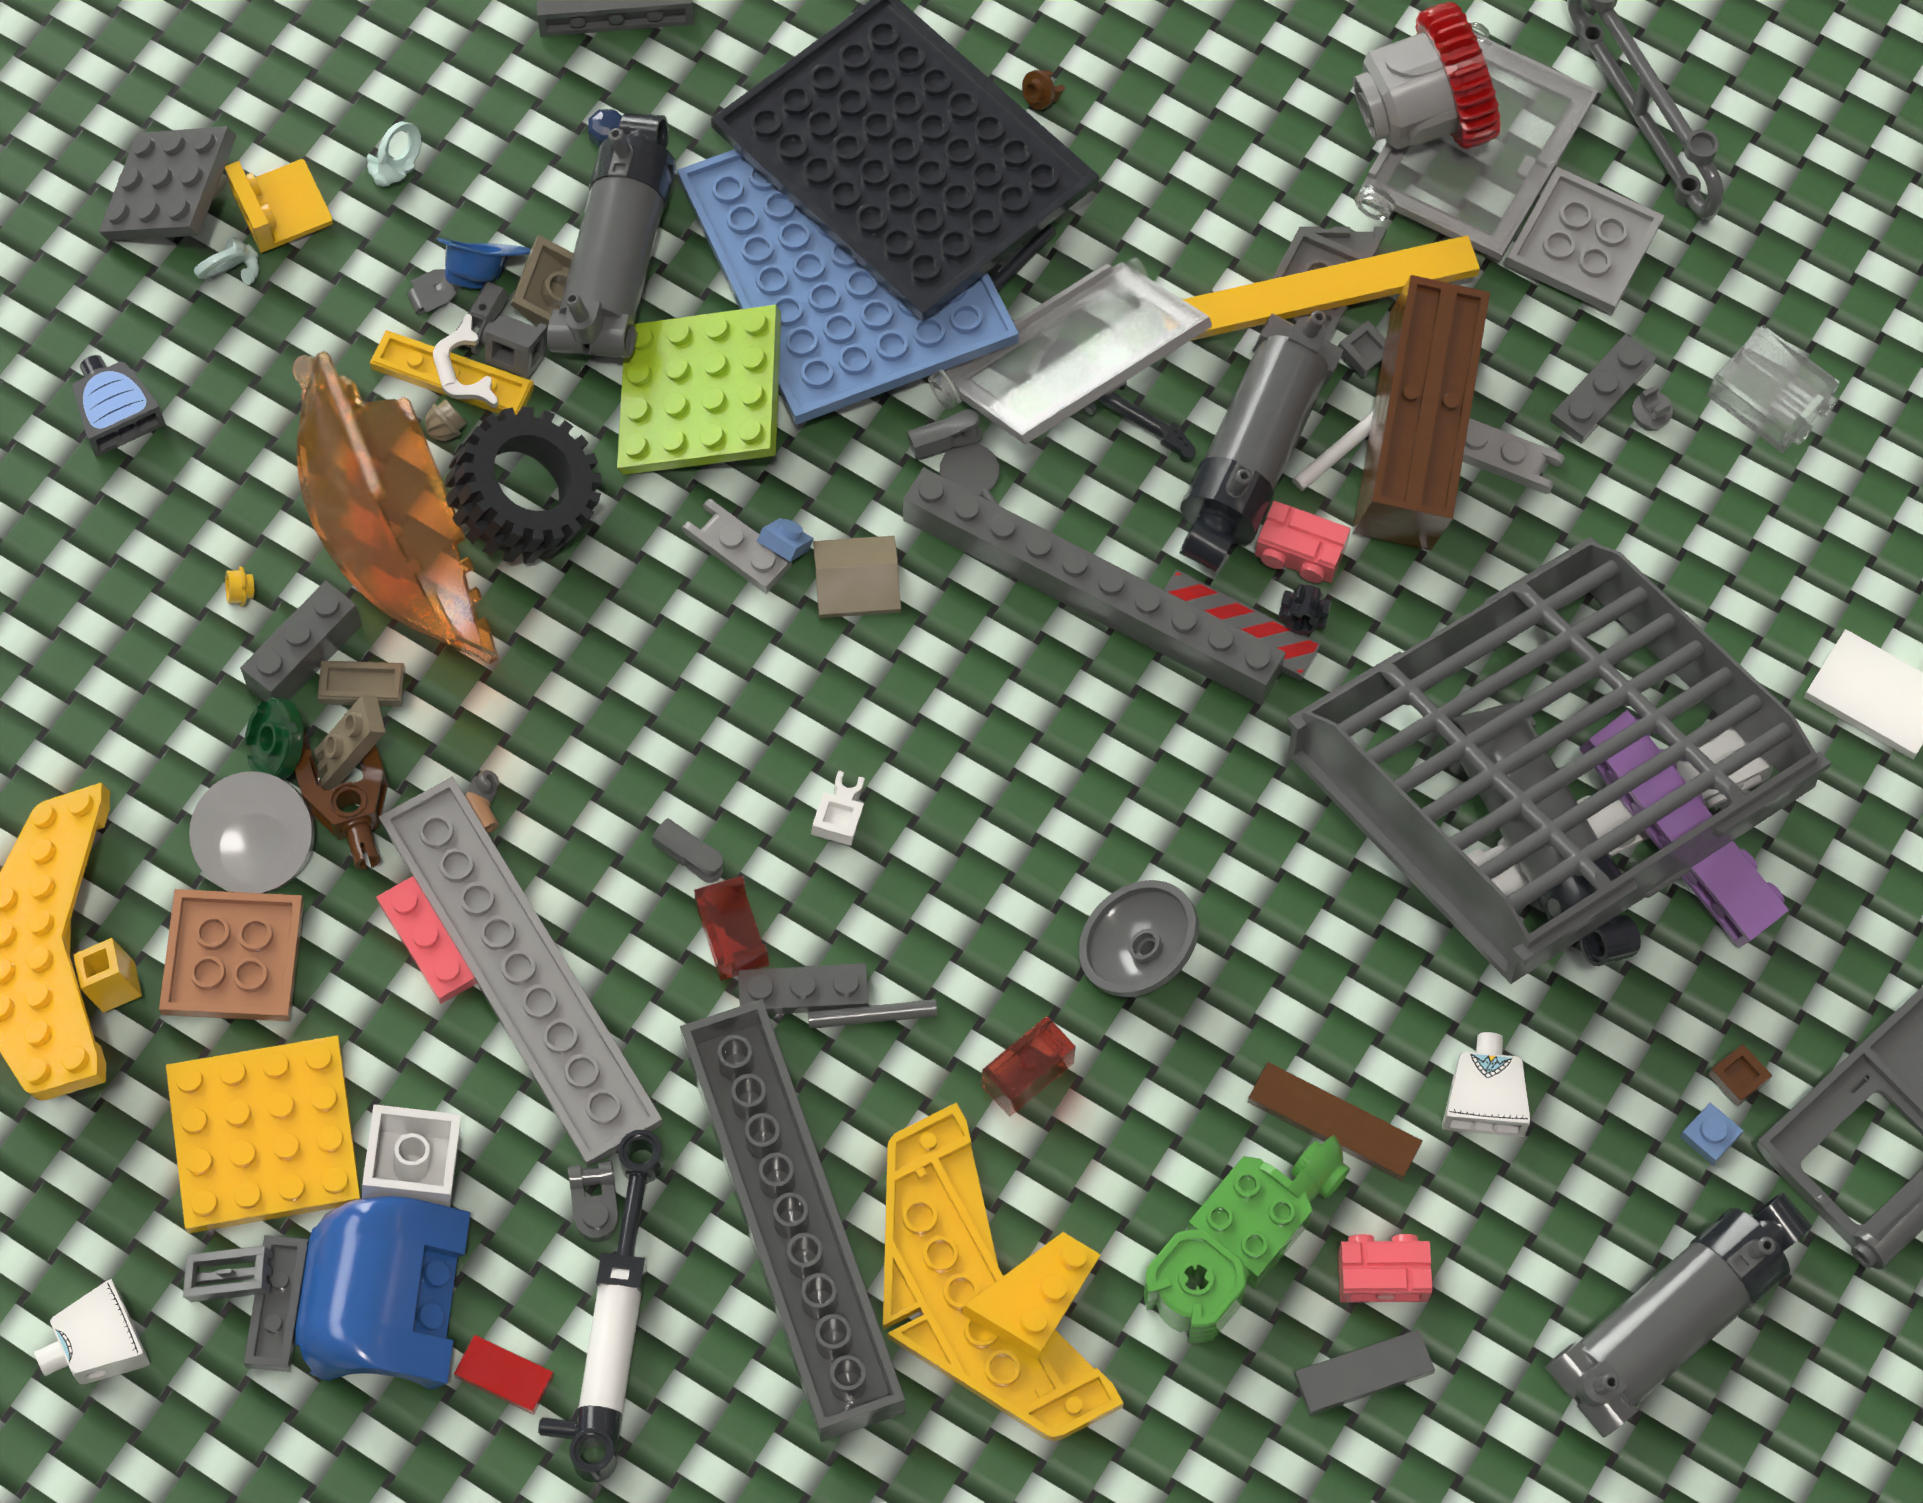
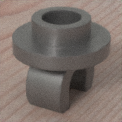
[1632,385,1673,430]

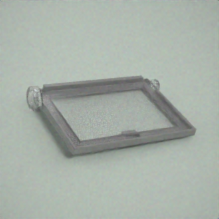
[1355,22,1599,261]
[928,257,1212,444]

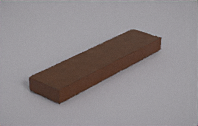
[1248,1062,1423,1181]

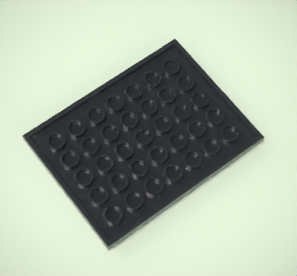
[711,0,1099,322]

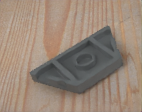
[1272,227,1387,342]

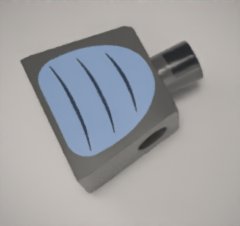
[72,355,166,457]

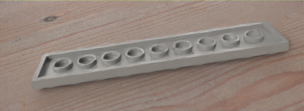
[379,776,663,1167]

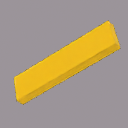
[370,330,535,416]

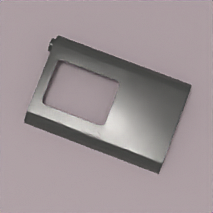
[1757,986,1923,1269]

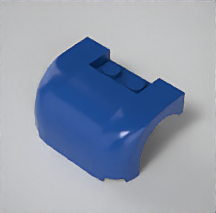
[295,1196,470,1390]

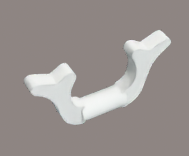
[433,314,499,408]

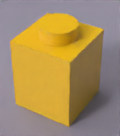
[73,938,142,1013]

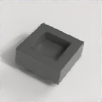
[1338,320,1386,378]

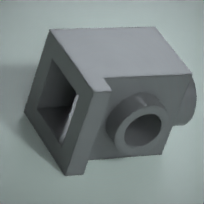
[482,314,548,378]

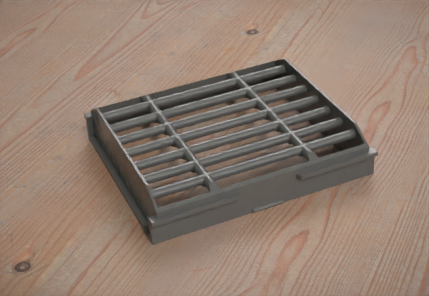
[1286,537,1831,984]

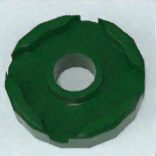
[245,697,303,780]

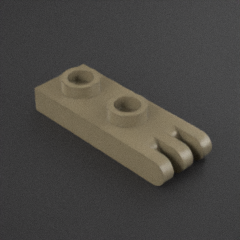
[314,695,386,790]

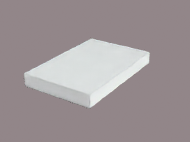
[1804,629,1923,760]

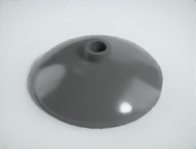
[1079,880,1199,997]

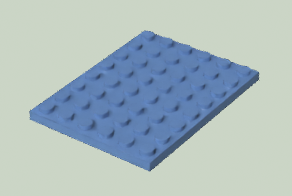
[677,149,1019,425]

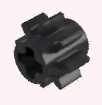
[1278,584,1331,636]

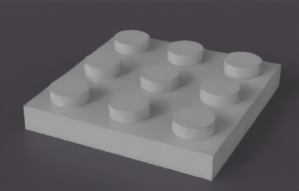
[1505,167,1664,314]

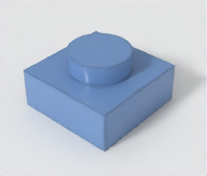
[757,518,814,562]
[1680,1102,1743,1165]

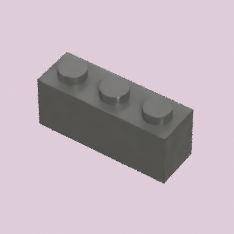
[240,580,362,702]

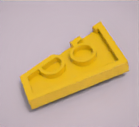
[961,1232,1101,1359]

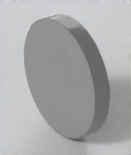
[189,772,315,894]

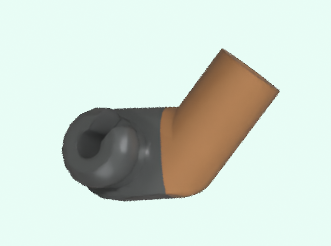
[465,770,499,834]

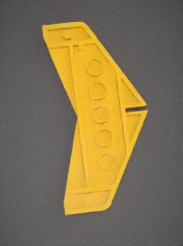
[0,783,110,1101]
[883,1102,1124,1441]

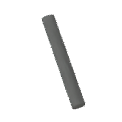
[808,999,937,1029]

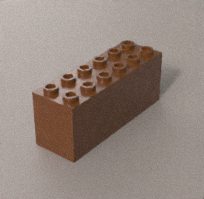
[1352,275,1490,551]

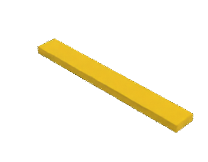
[1163,235,1480,341]

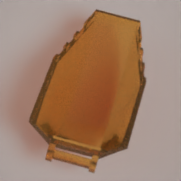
[292,351,498,664]

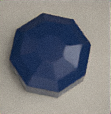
[588,109,622,148]

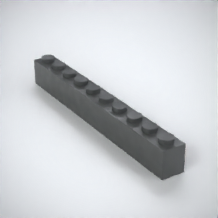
[903,467,1286,705]

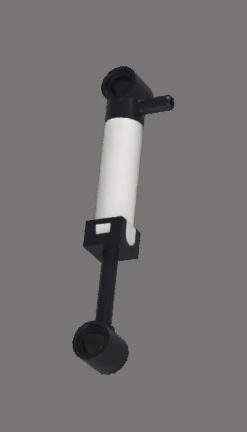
[538,1130,664,1483]

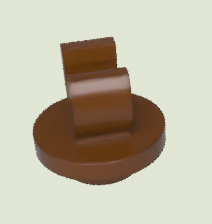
[1022,70,1065,110]

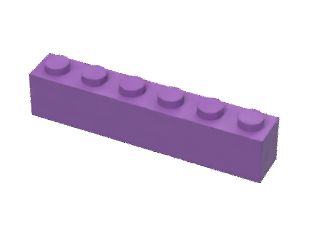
[1579,710,1789,948]

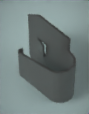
[407,269,456,315]

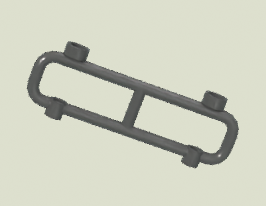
[1567,0,1724,220]

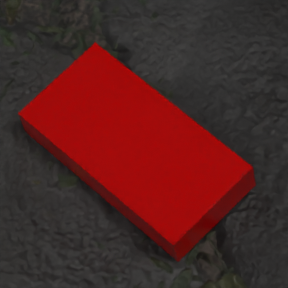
[454,1335,554,1415]

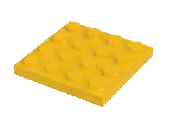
[166,1035,361,1234]

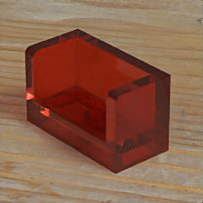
[694,876,769,981]
[981,1016,1076,1117]

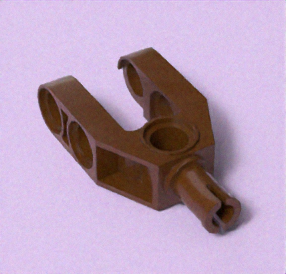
[295,713,388,870]

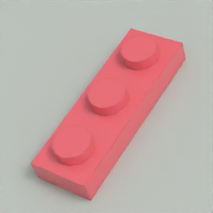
[376,876,477,1004]

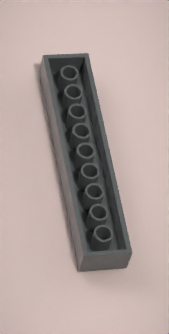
[680,999,905,1442]

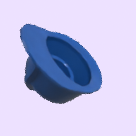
[437,238,531,288]

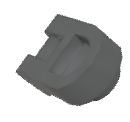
[568,1161,619,1243]

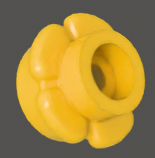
[225,566,254,607]

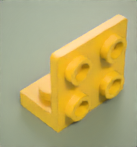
[225,159,333,253]

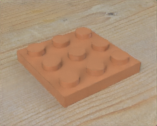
[159,889,304,1021]

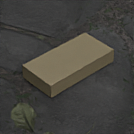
[318,661,406,707]

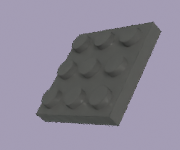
[99,126,237,241]

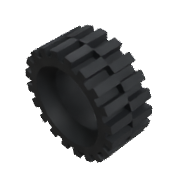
[445,407,602,564]

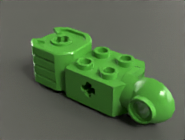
[1144,1135,1350,1344]

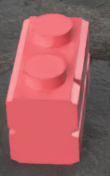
[1255,501,1351,583]
[1338,1234,1432,1303]

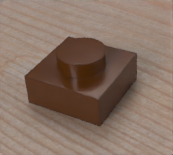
[1708,1044,1772,1106]

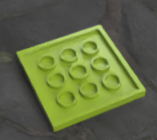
[617,304,781,475]

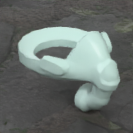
[366,121,421,187]
[194,237,260,285]

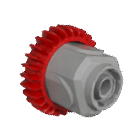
[1353,2,1501,149]

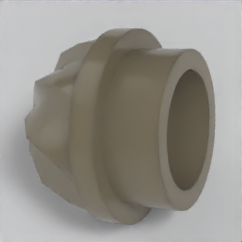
[425,399,467,441]

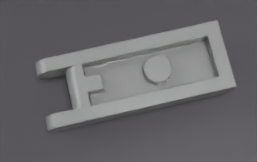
[1462,418,1565,494]
[681,499,792,594]

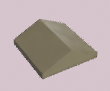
[510,235,573,330]
[813,535,901,618]

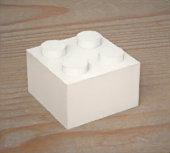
[362,1105,461,1207]

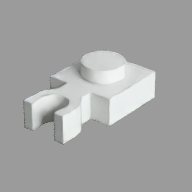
[811,771,865,846]

